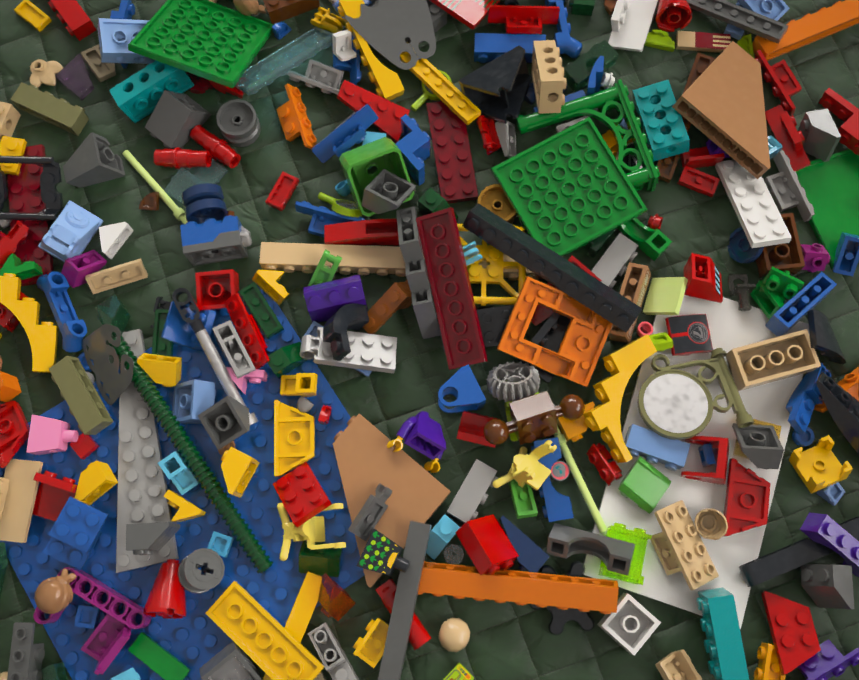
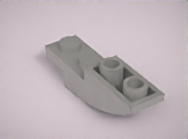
[308,622,359,680]

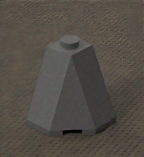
[63,132,125,188]

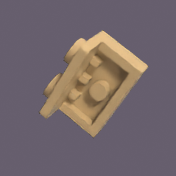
[655,649,702,680]

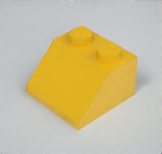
[221,447,260,498]

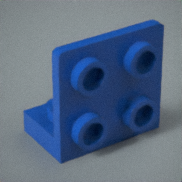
[161,301,216,350]

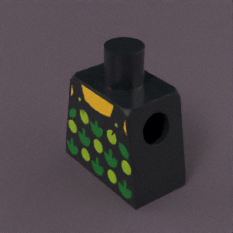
[356,529,411,576]

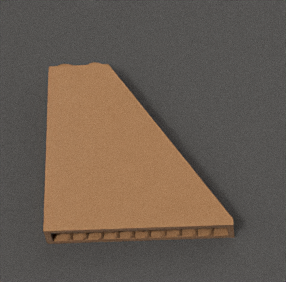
[672,41,770,179]
[333,414,451,588]

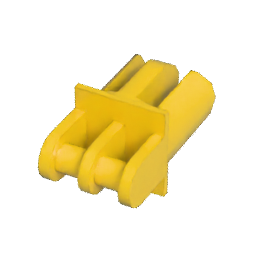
[310,7,346,33]

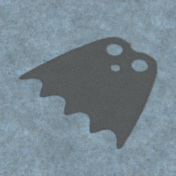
[344,0,436,70]

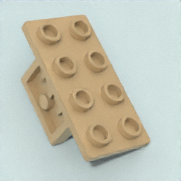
[0,459,43,543]
[649,500,719,590]

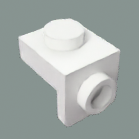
[332,29,357,61]

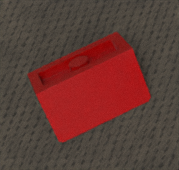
[680,147,725,169]
[456,411,497,448]

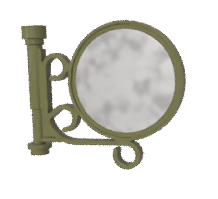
[637,348,754,440]

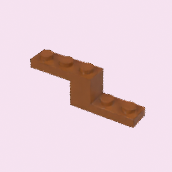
[363,280,412,334]

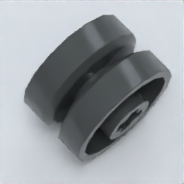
[216,99,261,147]

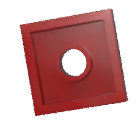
[681,436,729,485]

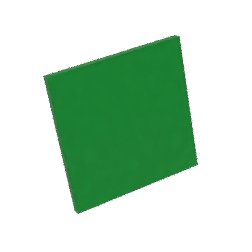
[796,149,859,269]

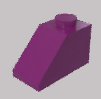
[61,250,107,288]

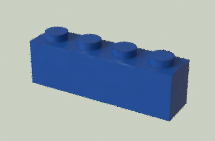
[474,33,546,63]
[765,272,837,337]

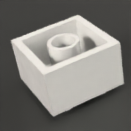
[597,593,661,656]

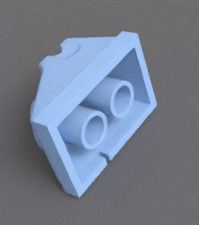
[38,200,103,262]

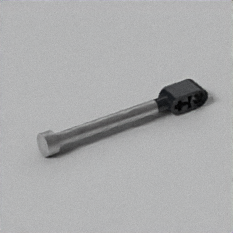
[172,288,258,426]

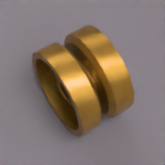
[477,184,516,224]

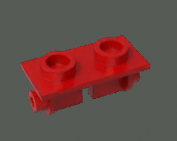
[476,115,501,155]
[586,443,623,486]

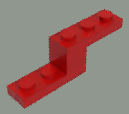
[818,88,859,155]

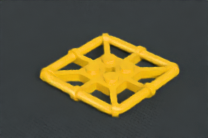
[457,224,526,306]

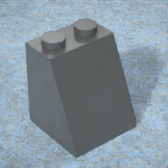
[145,90,211,149]

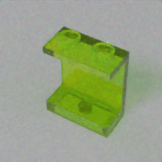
[598,523,652,585]

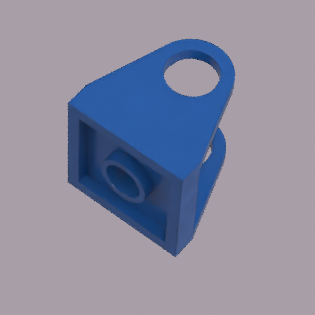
[438,364,486,413]

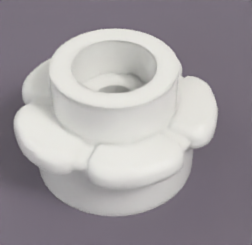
[601,72,615,89]

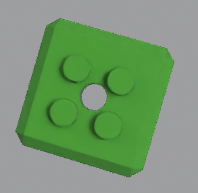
[339,137,415,216]

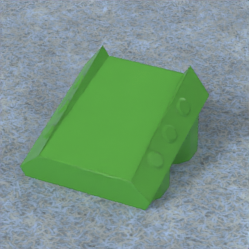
[618,456,671,514]

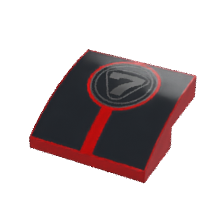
[665,314,713,356]

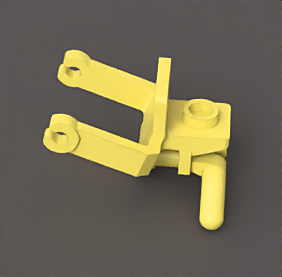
[492,440,557,490]
[277,503,346,561]

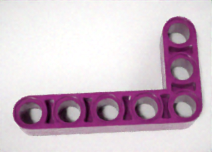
[33,567,151,629]

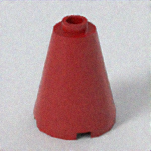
[656,0,692,32]
[143,559,187,619]

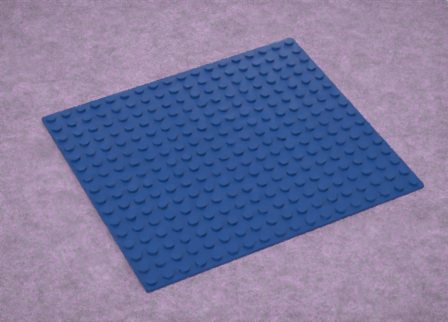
[0,283,364,680]

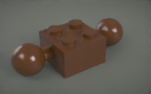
[483,391,585,445]

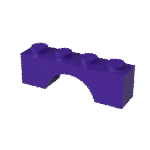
[800,512,859,577]

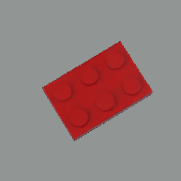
[273,462,332,528]

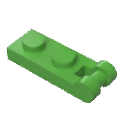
[303,249,342,298]

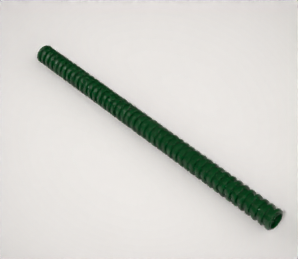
[108,336,273,574]

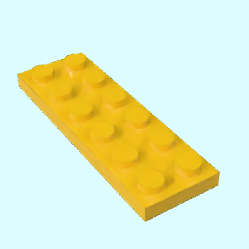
[205,581,325,680]

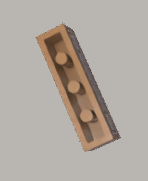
[608,262,651,344]

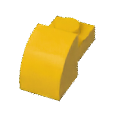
[280,373,318,397]

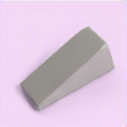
[495,121,517,158]

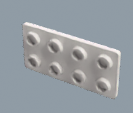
[608,0,659,52]

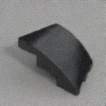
[807,309,846,364]

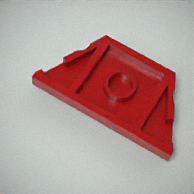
[0,401,30,469]
[724,458,771,537]
[761,591,821,675]

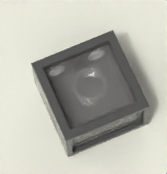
[199,641,262,680]

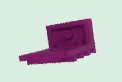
[81,614,132,675]

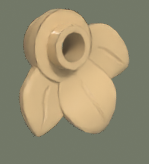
[30,59,64,88]

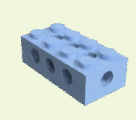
[97,18,156,64]

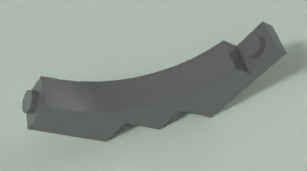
[396,206,441,339]

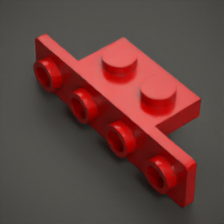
[488,5,560,34]
[755,50,802,116]
[765,105,810,172]
[224,293,270,369]

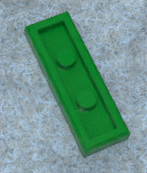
[128,632,191,680]

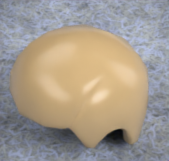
[694,508,728,540]
[438,618,470,652]

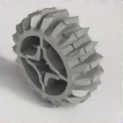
[487,361,540,402]

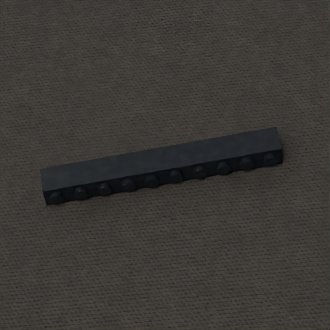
[462,203,642,333]

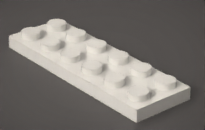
[715,159,792,248]

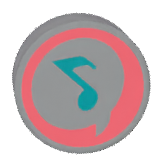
[550,461,570,481]

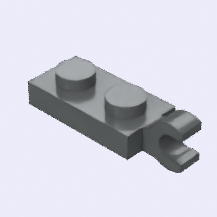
[348,483,392,541]

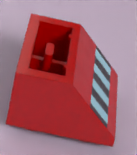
[684,253,723,303]

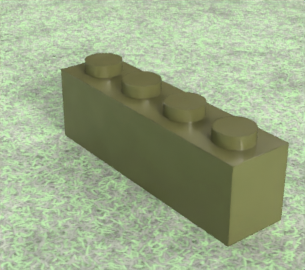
[10,82,89,136]
[49,356,113,435]

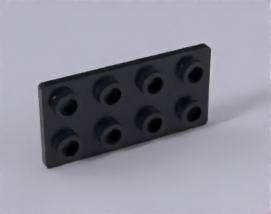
[441,305,514,352]
[518,312,571,383]

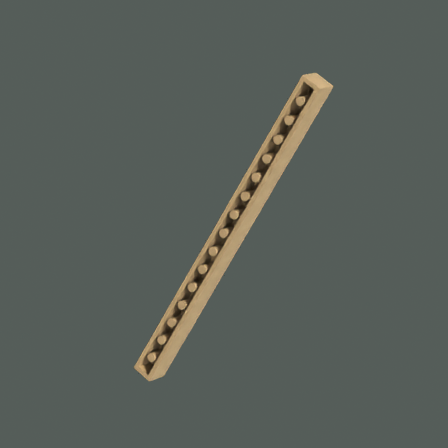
[259,242,543,281]

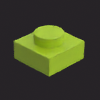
[649,332,673,351]

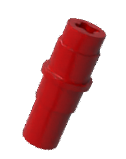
[190,125,241,168]
[154,147,212,169]

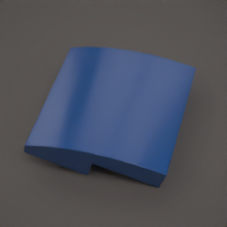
[586,56,604,96]

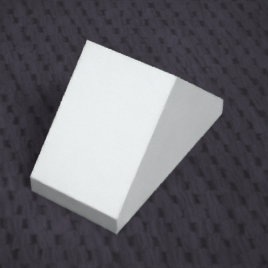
[99,222,134,260]

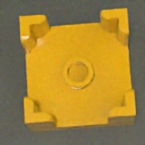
[789,435,853,494]

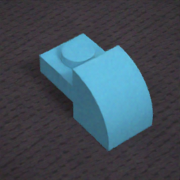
[158,451,198,495]

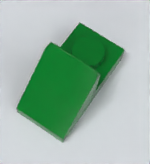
[0,253,43,280]

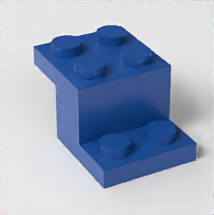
[395,114,430,186]
[43,496,109,570]

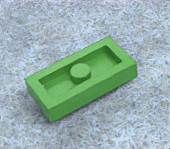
[508,479,538,519]

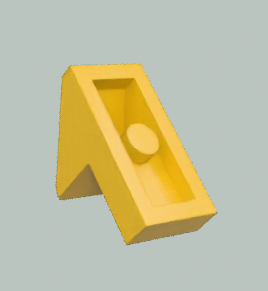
[252,270,289,305]
[163,490,206,523]

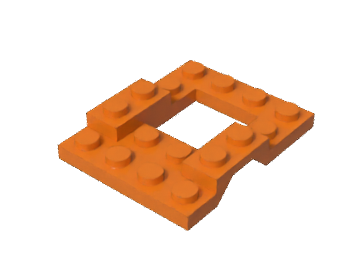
[497,276,612,387]

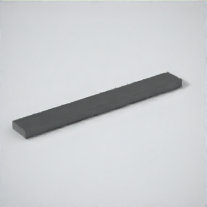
[378,520,432,680]

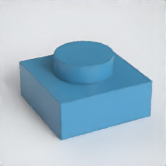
[207,531,234,558]

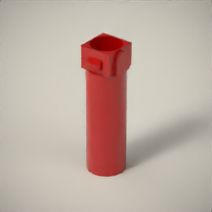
[376,579,431,650]

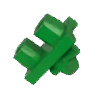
[762,266,804,300]

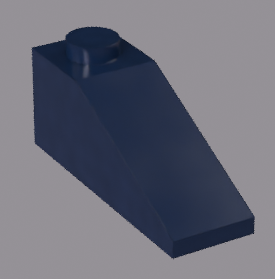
[499,516,550,573]

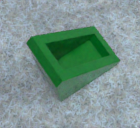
[750,280,785,320]

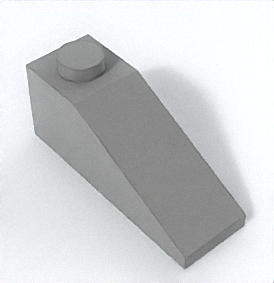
[212,320,256,379]

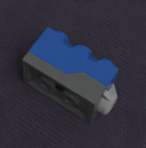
[180,215,252,266]

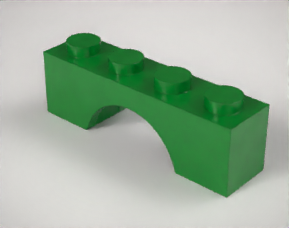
[617,218,672,262]

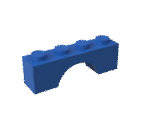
[531,437,574,522]

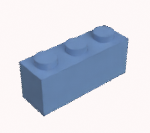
[624,424,691,471]

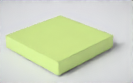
[643,277,688,315]

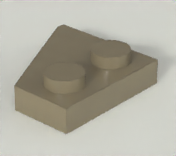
[81,44,116,83]

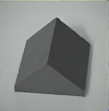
[198,396,250,450]

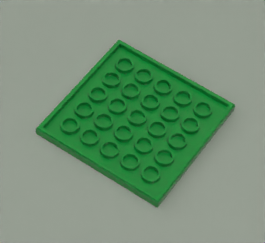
[128,0,274,88]
[491,116,648,257]

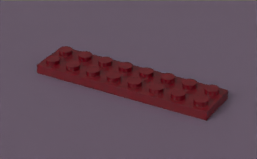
[7,144,54,287]
[416,207,488,370]

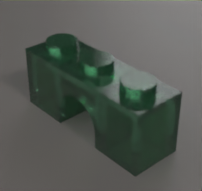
[564,40,619,92]

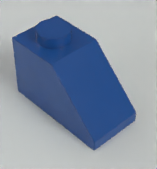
[833,232,859,277]

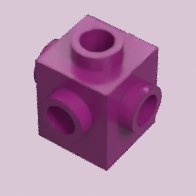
[801,243,830,272]

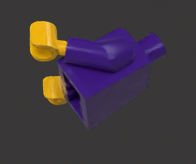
[387,411,446,473]

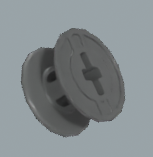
[178,548,225,594]

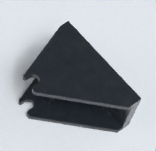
[458,46,532,124]

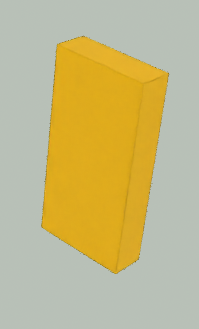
[14,0,52,32]

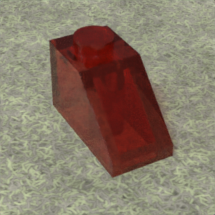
[318,573,356,621]

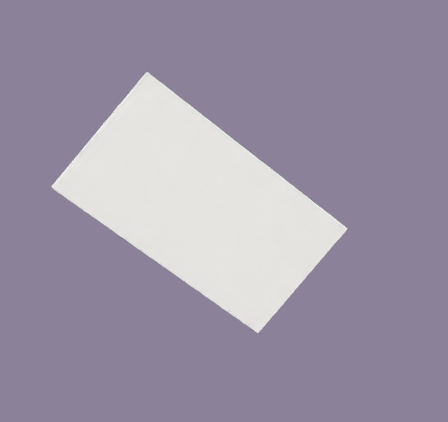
[583,295,810,629]

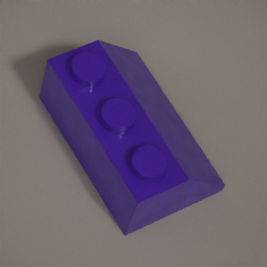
[304,274,368,323]

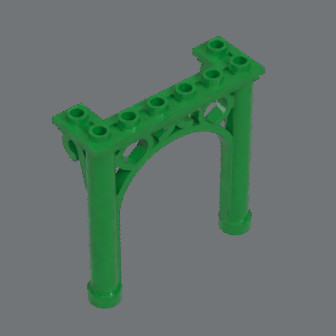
[516,79,660,192]

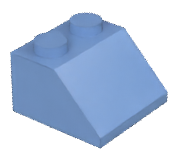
[172,379,216,424]

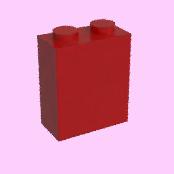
[455,514,519,575]

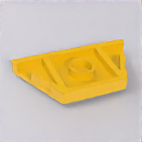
[274,400,315,477]

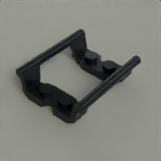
[0,156,63,221]

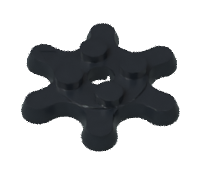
[529,561,595,635]

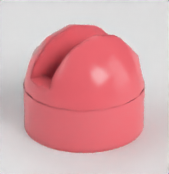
[636,322,653,337]

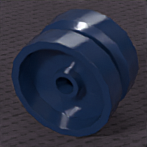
[181,183,228,224]

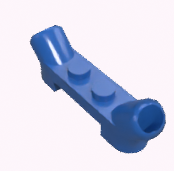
[545,0,582,59]
[37,271,87,352]

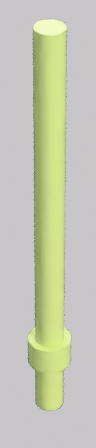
[122,150,188,224]
[553,425,608,534]

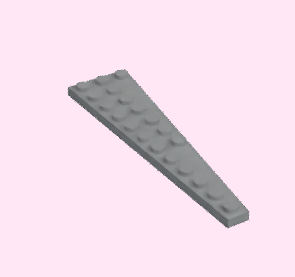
[116,329,179,573]

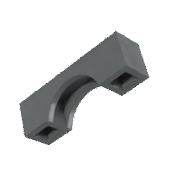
[546,523,635,575]

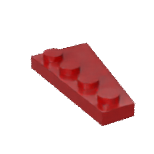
[337,80,410,143]

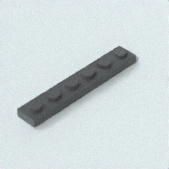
[687,0,789,44]

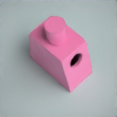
[26,415,79,455]

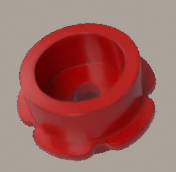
[647,214,663,229]

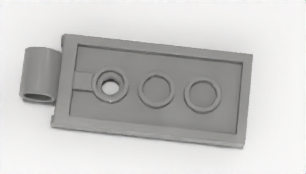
[300,327,397,373]

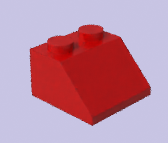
[195,269,240,311]

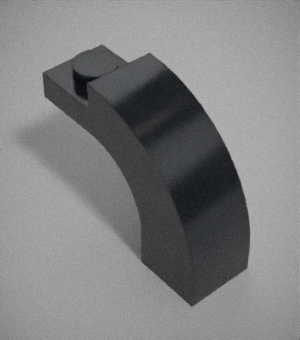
[323,303,369,361]

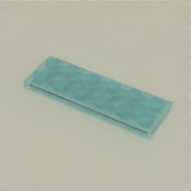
[235,26,332,96]

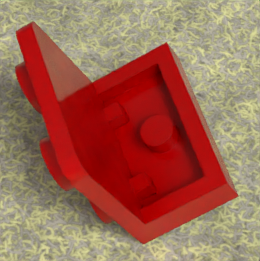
[32,470,78,521]

